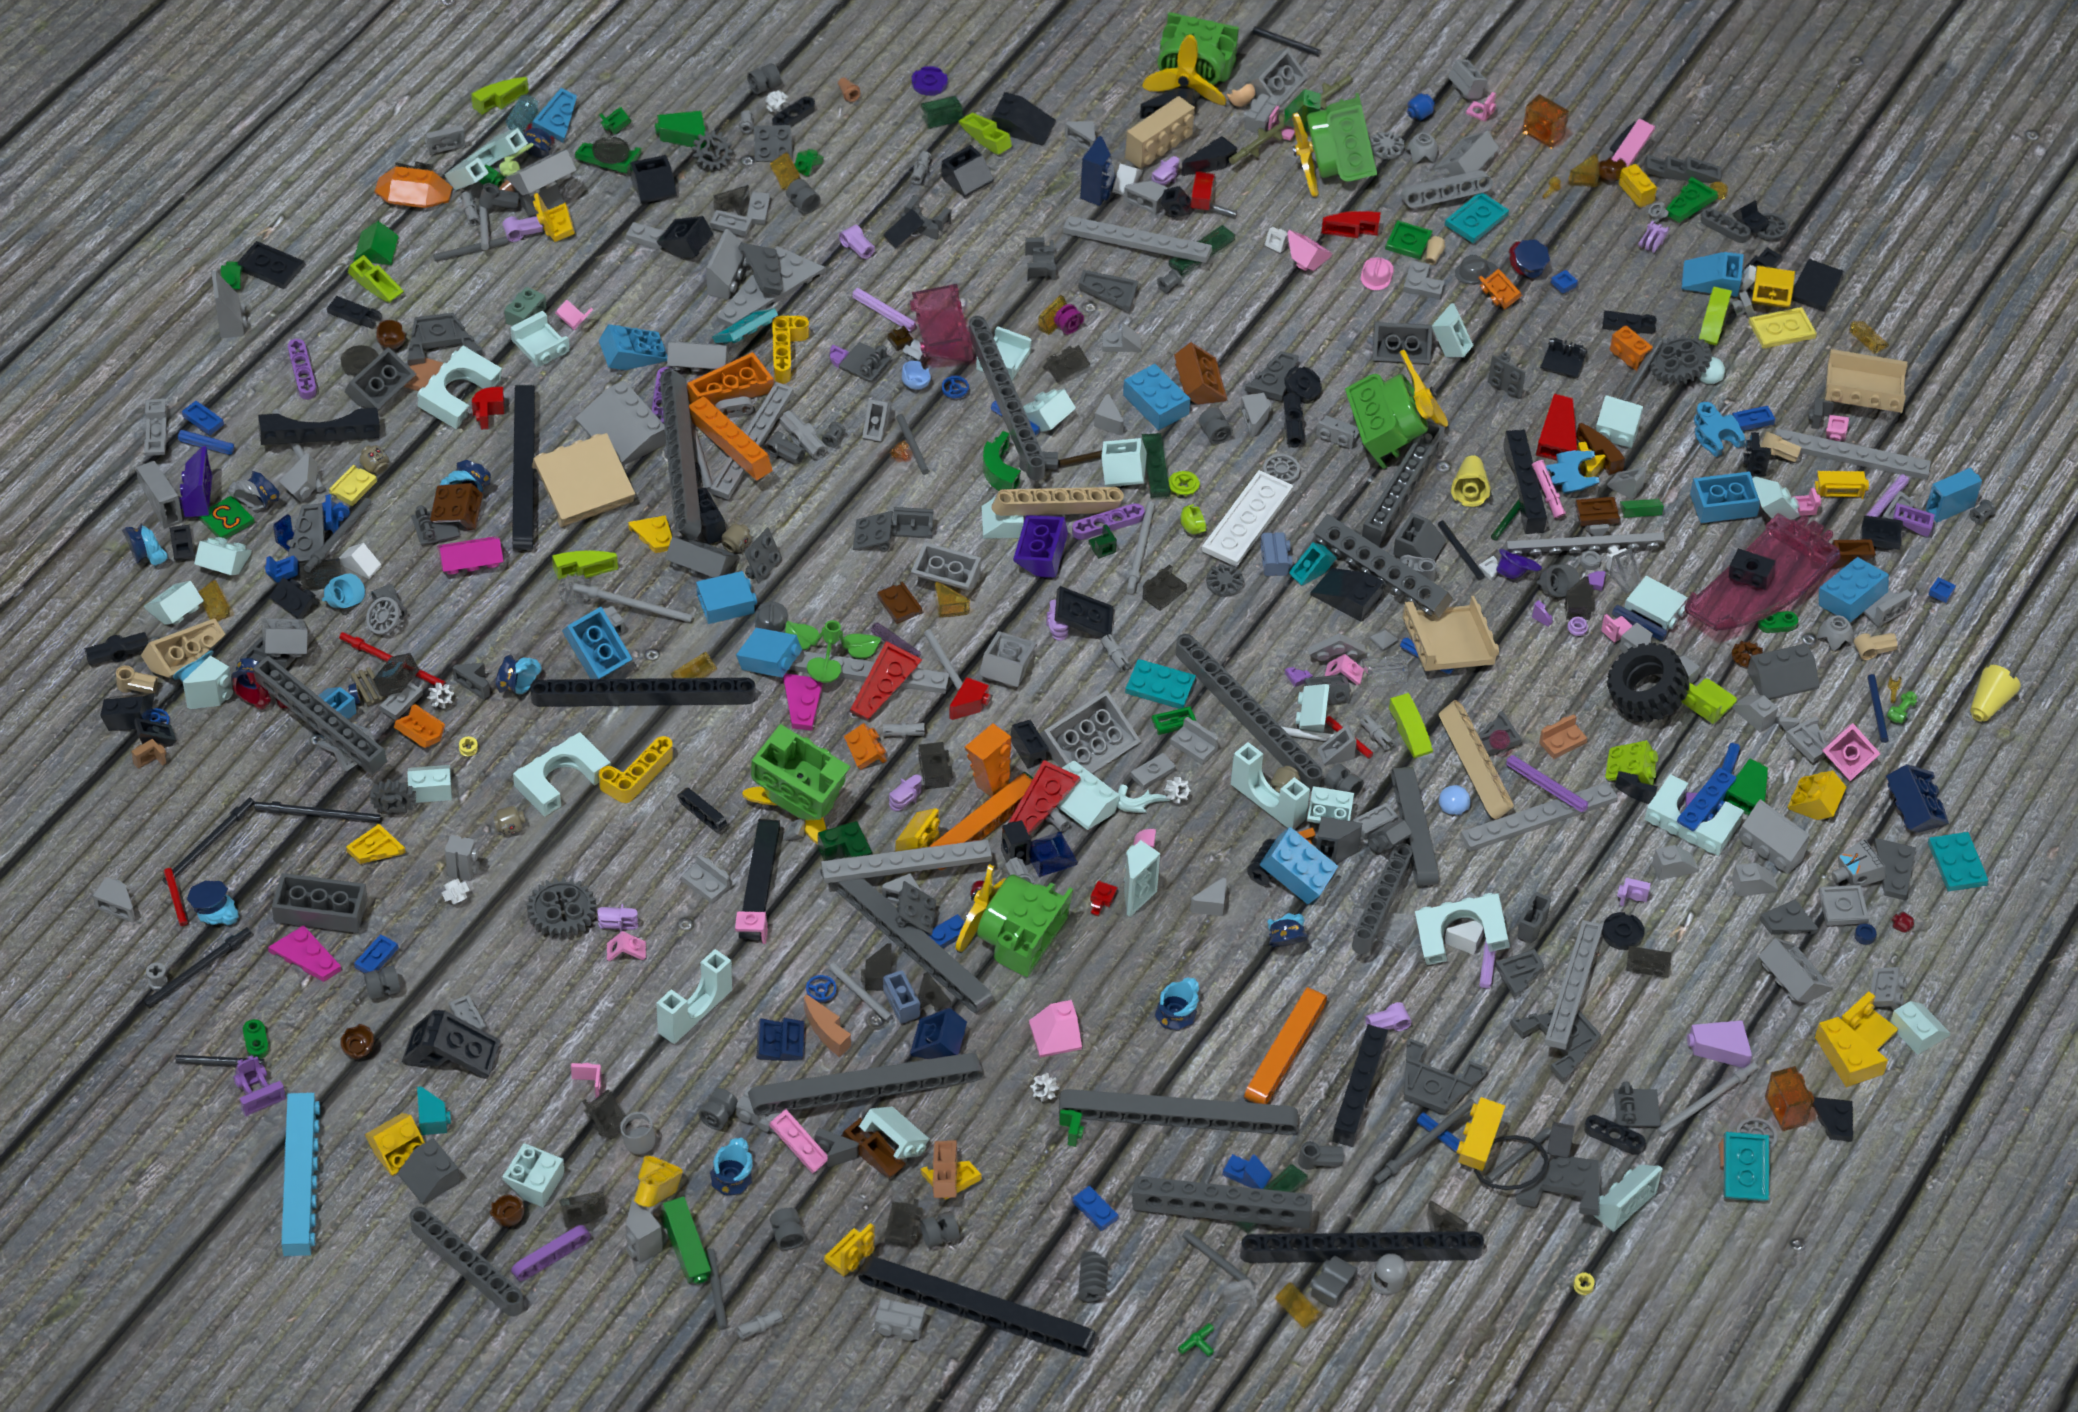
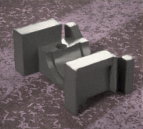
[901,195,951,240]
[1025,236,1056,282]

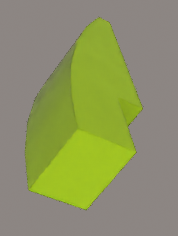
[471,77,529,115]
[959,112,1012,155]
[348,255,404,303]
[1699,286,1732,346]
[552,550,618,580]
[1389,693,1433,759]

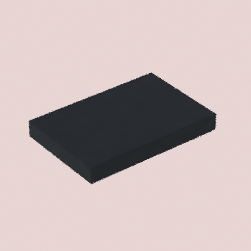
[238,241,305,289]
[1791,259,1844,312]
[1054,586,1114,639]

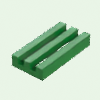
[1151,706,1197,735]

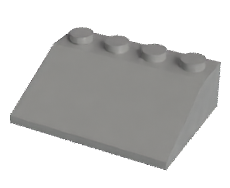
[575,380,666,466]
[1040,690,1141,773]

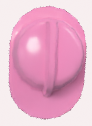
[1361,257,1394,290]

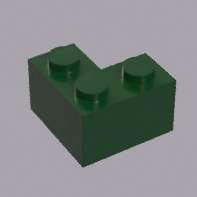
[818,821,872,861]

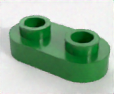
[1758,611,1798,633]
[243,1019,269,1059]

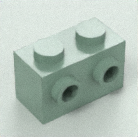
[504,287,546,326]

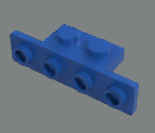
[1677,768,1736,831]

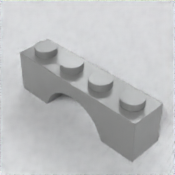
[1619,623,1700,684]

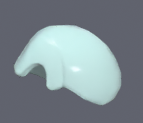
[1698,357,1725,384]

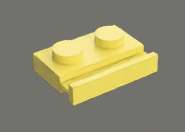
[329,465,377,506]

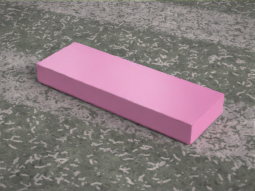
[1612,119,1655,167]
[769,1109,828,1174]

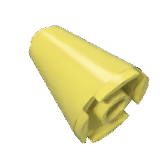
[1451,455,1490,507]
[1970,664,2021,721]

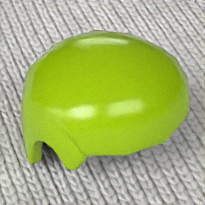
[1180,504,1206,535]

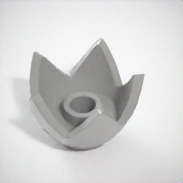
[1405,133,1438,164]
[1817,615,1854,651]

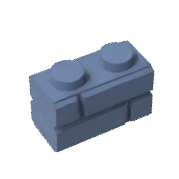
[1260,532,1292,576]
[883,971,920,1023]

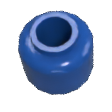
[1407,93,1435,121]

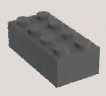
[272,873,368,933]

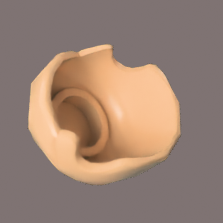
[1226,84,1255,107]

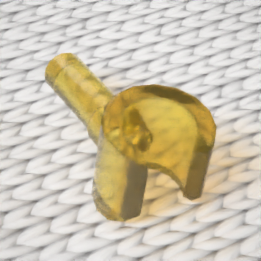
[1542,176,1561,199]
[1888,675,1902,703]

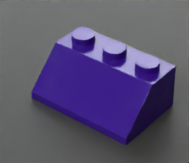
[179,446,213,517]
[1013,515,1068,577]

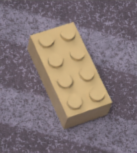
[1125,96,1195,169]

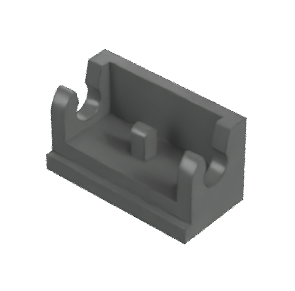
[892,507,934,539]

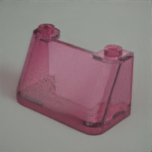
[910,284,974,362]

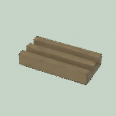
[351,667,386,707]

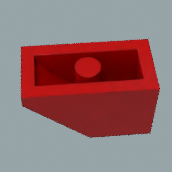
[949,677,991,720]

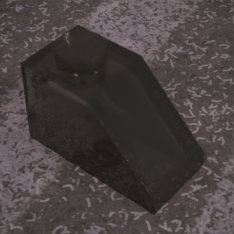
[861,943,892,991]

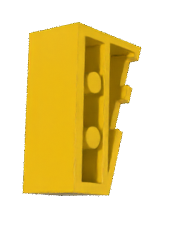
[1815,1017,1888,1087]
[1456,1097,1505,1171]

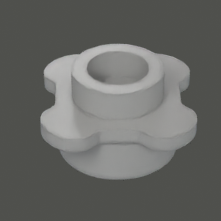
[1648,202,1668,223]

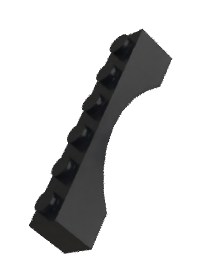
[258,408,380,445]
[1503,429,1547,534]
[1332,1024,1389,1147]

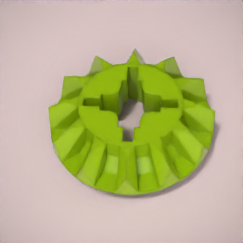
[1168,471,1200,497]

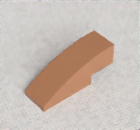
[804,994,851,1057]
[933,1140,957,1198]

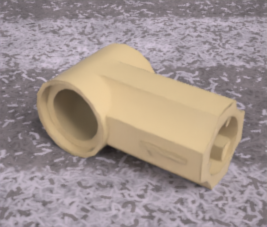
[1760,431,1801,462]
[1854,633,1898,660]
[116,665,159,694]

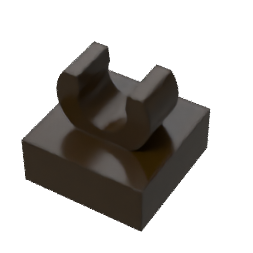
[887,326,914,351]

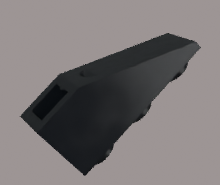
[1139,88,1195,119]
[1181,136,1238,176]
[697,487,726,544]

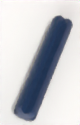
[1612,605,1667,641]

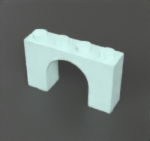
[444,128,528,190]
[417,346,502,429]
[513,732,611,817]
[1231,742,1310,829]
[1645,774,1744,856]
[1415,893,1510,965]
[656,949,732,1044]

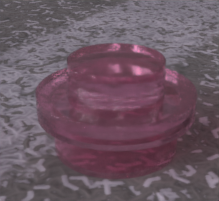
[1489,730,1510,749]

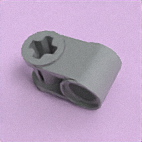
[1397,555,1436,582]

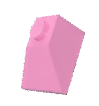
[1287,230,1333,271]
[1822,723,1880,781]
[1029,1000,1082,1058]

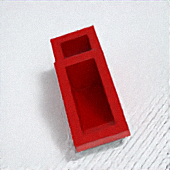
[1191,172,1215,210]
[1321,211,1381,239]

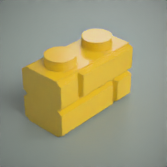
[1619,164,1657,208]

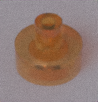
[889,440,910,460]

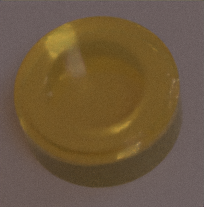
[1710,182,1728,199]

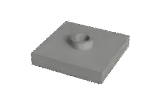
[1818,885,1869,926]

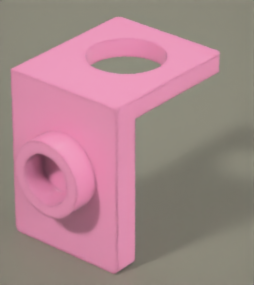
[1466,92,1496,122]
[1268,106,1295,141]
[555,300,593,330]
[1601,614,1632,643]
[1325,654,1364,685]
[735,912,768,944]
[607,931,646,961]
[571,1063,602,1098]

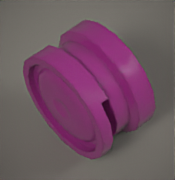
[1054,304,1084,334]

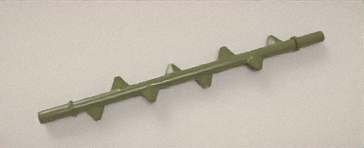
[1229,75,1353,164]

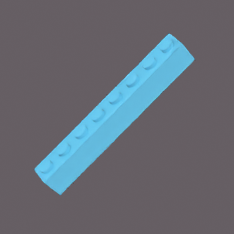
[282,1093,320,1256]

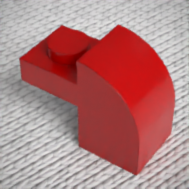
[472,387,504,430]

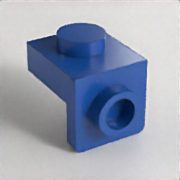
[265,555,298,583]

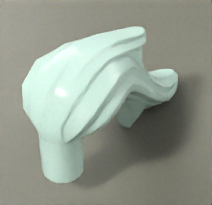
[1117,785,1170,813]

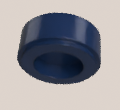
[348,683,361,704]
[1854,924,1877,945]

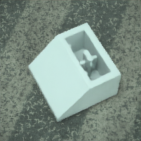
[1432,303,1473,357]
[1023,389,1076,432]
[1102,438,1147,487]
[194,537,252,575]
[1307,786,1354,823]
[502,1143,564,1208]

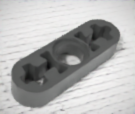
[1700,208,1751,243]

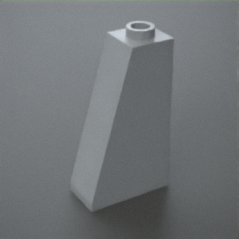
[136,461,183,529]

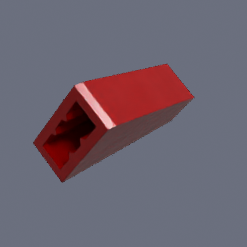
[1536,394,1577,461]

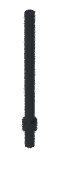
[162,797,255,885]
[254,801,381,823]
[144,927,252,1008]

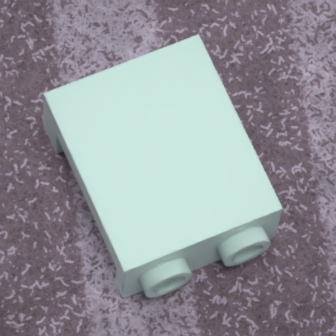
[511,311,570,368]
[976,327,1031,380]
[1624,576,1688,632]
[859,1107,929,1159]

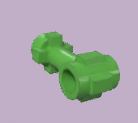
[1887,691,1917,724]

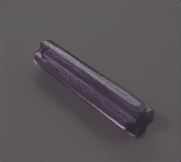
[871,623,921,658]

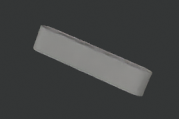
[1401,170,1493,208]

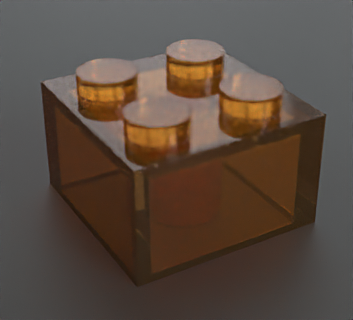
[1522,94,1569,149]
[1765,1066,1814,1132]

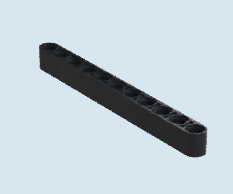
[512,385,535,550]
[530,677,756,707]
[1240,1231,1484,1263]
[858,1256,1097,1357]

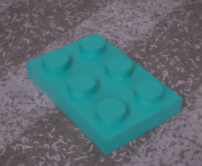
[1445,193,1509,244]
[712,308,778,345]
[1125,659,1196,709]
[1927,832,1989,892]
[1723,1132,1769,1202]

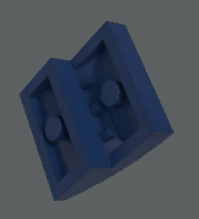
[756,1017,804,1061]

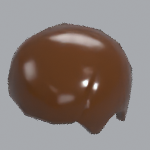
[1597,157,1627,182]
[376,320,406,349]
[340,1024,374,1059]
[489,1194,524,1227]

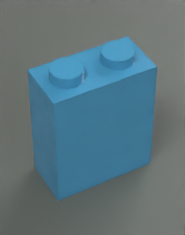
[1925,468,1982,523]
[696,571,757,624]
[736,628,802,677]

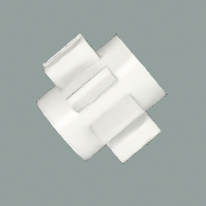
[766,90,789,114]
[427,683,454,708]
[1164,777,1191,803]
[441,878,469,904]
[1030,1073,1059,1102]

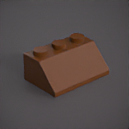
[1174,342,1228,405]

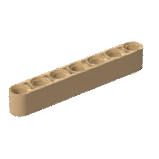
[991,487,1124,516]
[1439,700,1514,820]

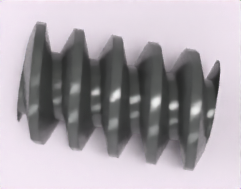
[1078,1251,1108,1302]

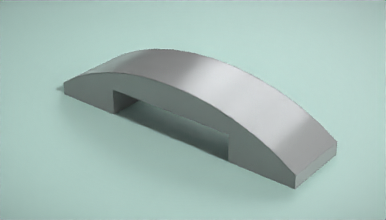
[144,399,167,456]

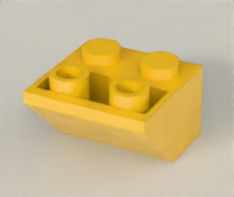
[1751,266,1795,309]
[1787,770,1846,820]
[895,808,940,852]
[364,1113,425,1176]

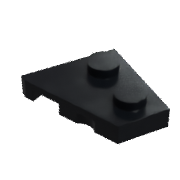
[1809,1097,1853,1142]

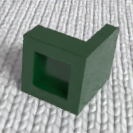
[1088,524,1117,559]

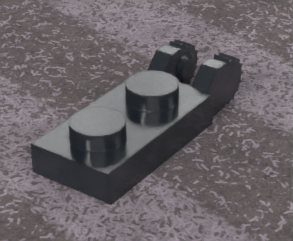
[327,296,382,329]
[1602,310,1657,334]

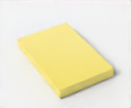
[1749,307,1817,349]

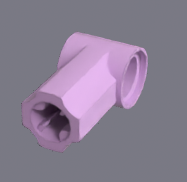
[502,216,543,242]
[839,225,875,260]
[1365,1002,1412,1031]

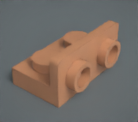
[1539,714,1588,759]

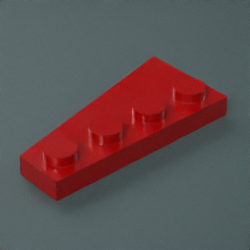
[849,641,922,721]
[1009,760,1081,835]

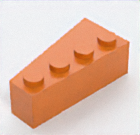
[687,352,774,406]
[965,723,1011,797]

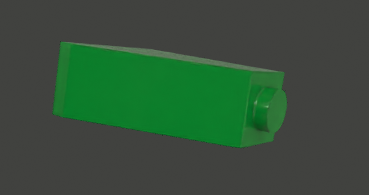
[1284,89,1321,133]
[654,111,706,150]
[1724,758,1768,816]

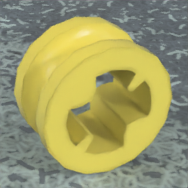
[459,736,478,757]
[1574,1273,1595,1295]

